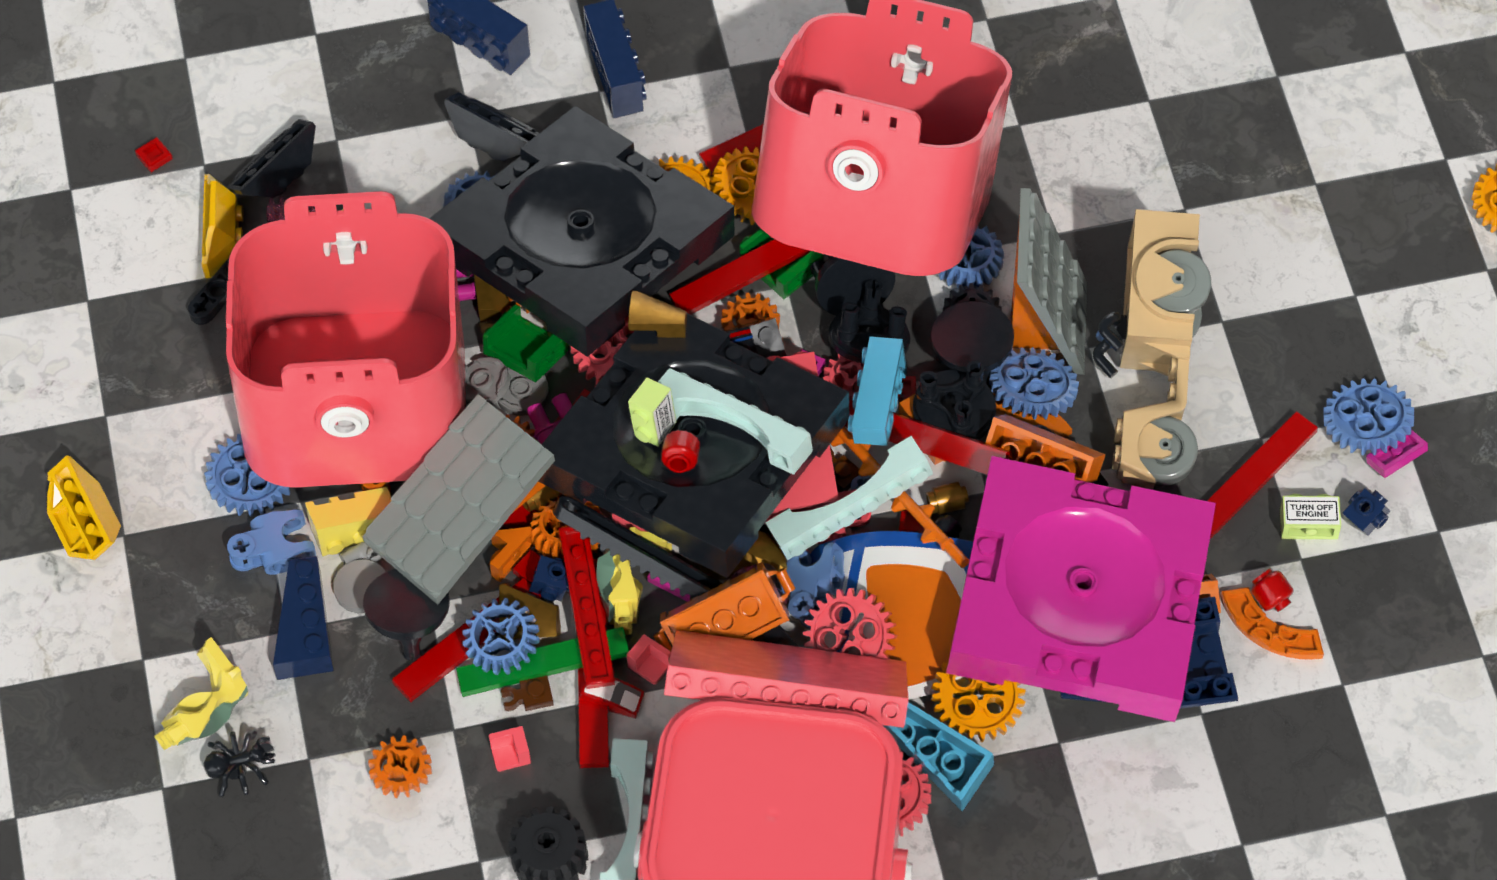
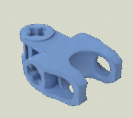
[227,510,316,575]
[781,542,845,629]

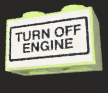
[628,378,677,446]
[1280,494,1341,539]

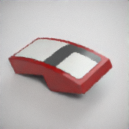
[580,677,645,719]

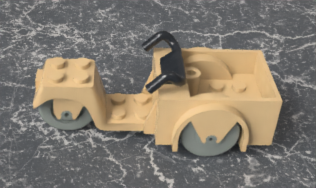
[1093,209,1211,490]

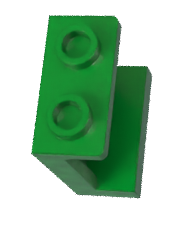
[740,228,823,299]
[482,304,569,383]

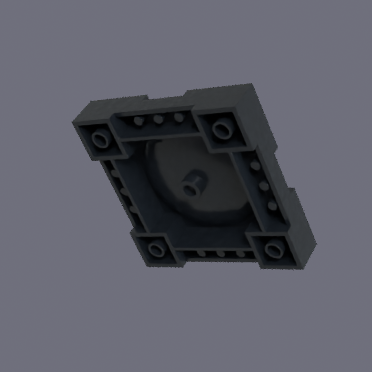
[429,106,735,357]
[538,300,850,578]

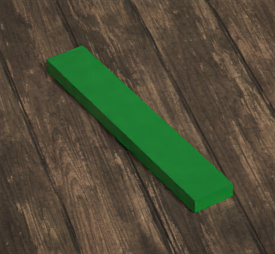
[456,627,629,697]

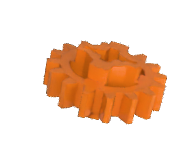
[721,293,780,331]
[368,735,432,798]

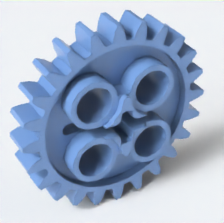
[989,347,1079,420]
[1324,378,1414,455]
[204,434,291,517]

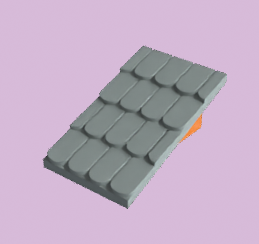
[1011,188,1087,375]
[362,394,555,605]

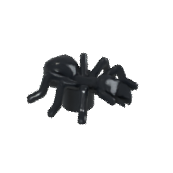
[204,731,276,797]

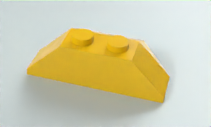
[202,174,244,278]
[47,456,121,560]

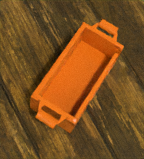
[653,562,795,652]

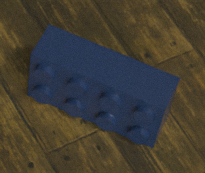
[427,0,531,76]
[583,0,647,119]

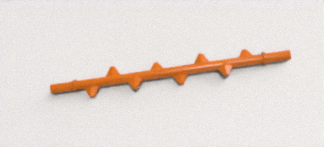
[831,427,970,568]

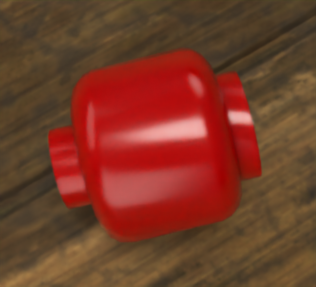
[661,430,700,473]
[1251,569,1294,612]

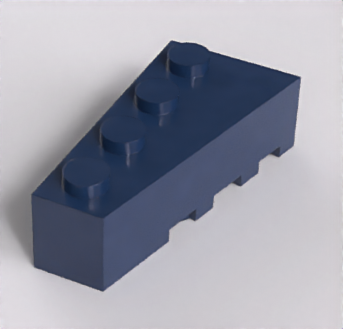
[273,556,334,680]

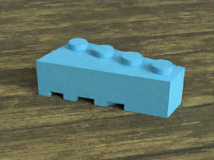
[848,337,907,446]
[883,702,994,811]

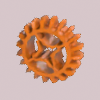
[530,496,603,559]

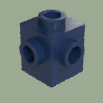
[1343,488,1391,536]
[529,555,569,601]

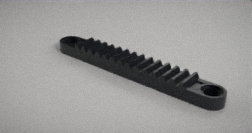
[553,496,723,600]

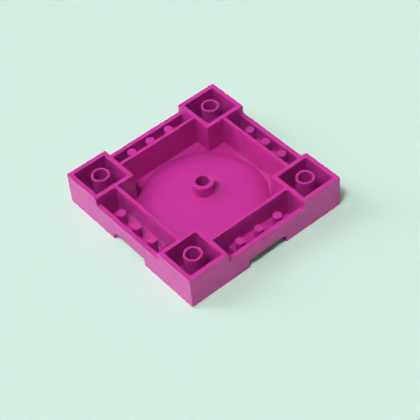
[946,456,1216,722]

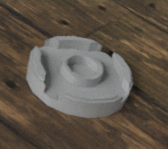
[465,357,511,405]
[497,368,549,416]
[333,559,386,614]

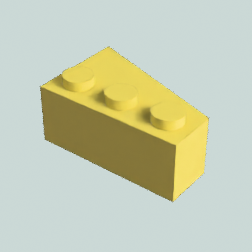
[305,487,391,557]

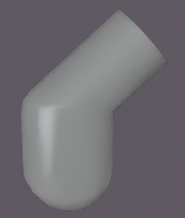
[339,542,382,565]

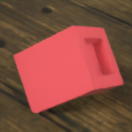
[627,634,671,685]
[489,726,531,772]

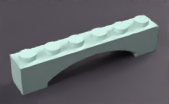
[658,368,813,475]
[765,436,933,560]
[599,738,654,880]

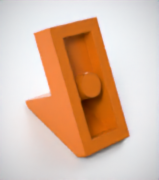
[490,527,534,582]

